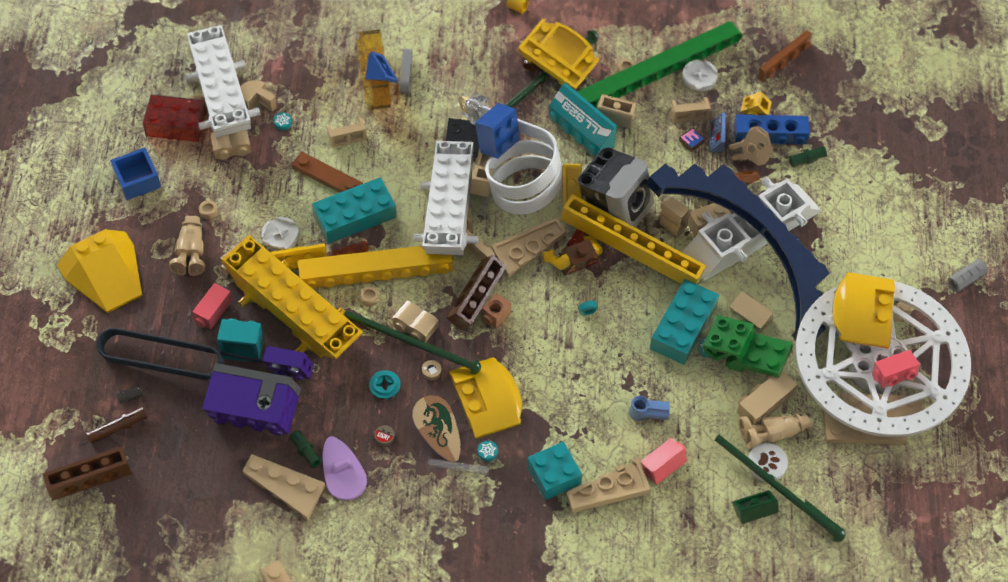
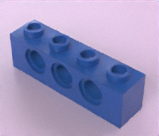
[734,115,810,145]

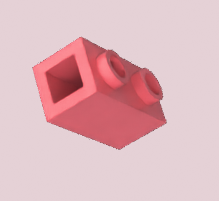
[192,283,232,330]
[872,350,920,388]
[640,438,688,484]

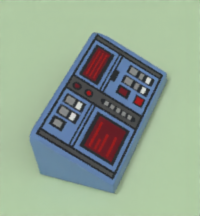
[709,113,726,153]

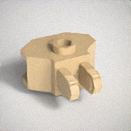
[728,126,773,166]

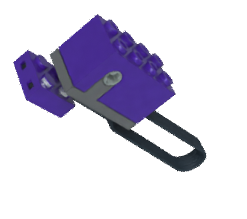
[96,328,314,436]

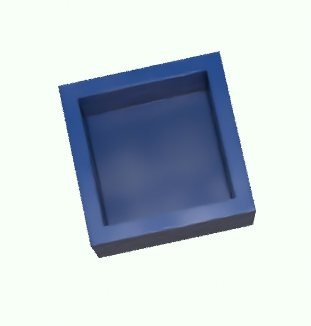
[475,103,520,159]
[110,147,161,200]

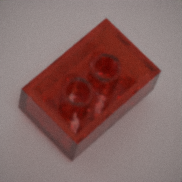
[143,94,207,142]

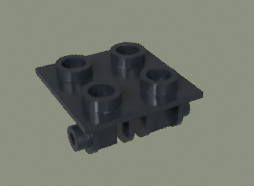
[445,118,479,158]

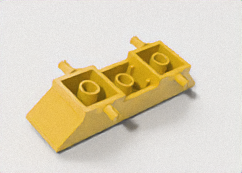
[221,235,363,359]

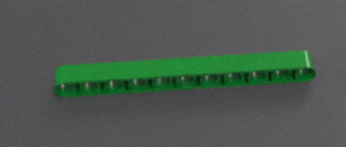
[577,21,743,109]

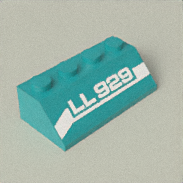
[548,83,617,156]

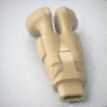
[169,216,205,276]
[739,414,812,449]

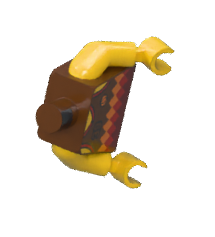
[542,235,603,276]

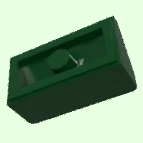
[732,490,779,524]

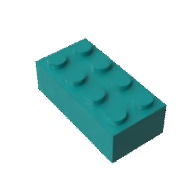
[312,177,397,244]
[650,279,719,365]

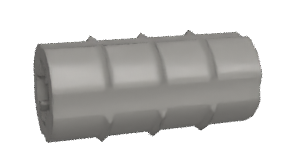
[948,259,988,292]

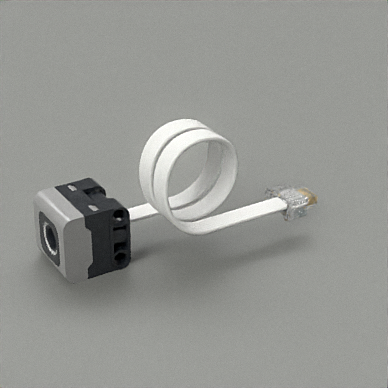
[458,92,654,227]

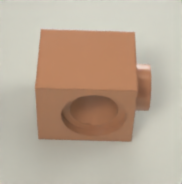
[481,293,511,328]

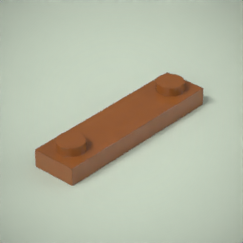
[291,151,363,193]

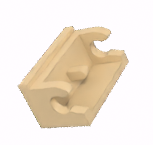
[670,97,711,123]
[326,117,367,147]
[729,291,773,332]

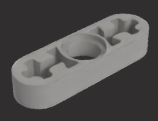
[400,49,412,93]

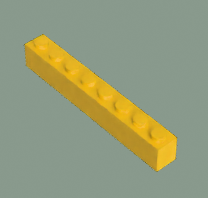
[561,194,706,284]
[298,246,453,289]

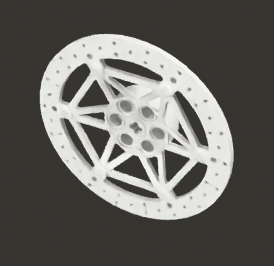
[795,281,971,437]

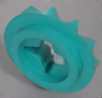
[369,370,401,400]

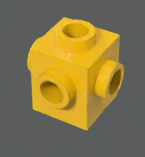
[741,92,772,115]

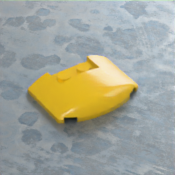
[518,19,599,90]
[832,272,895,349]
[449,357,522,439]

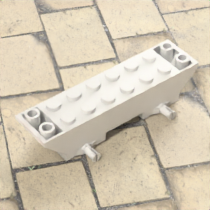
[185,25,261,138]
[413,141,479,255]
[682,176,821,282]

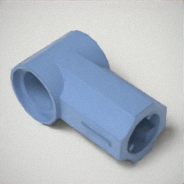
[629,396,670,421]

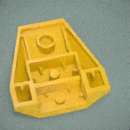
[57,229,142,313]

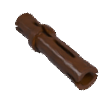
[86,406,147,444]

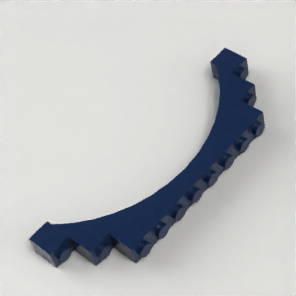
[646,163,830,340]

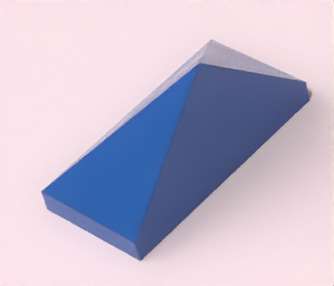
[365,51,398,83]

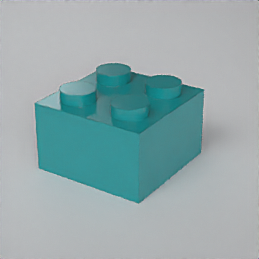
[217,318,264,363]
[527,441,582,501]

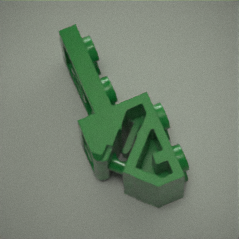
[703,315,793,378]

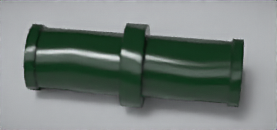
[789,146,827,167]
[289,430,322,468]

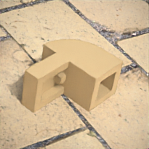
[240,80,277,112]

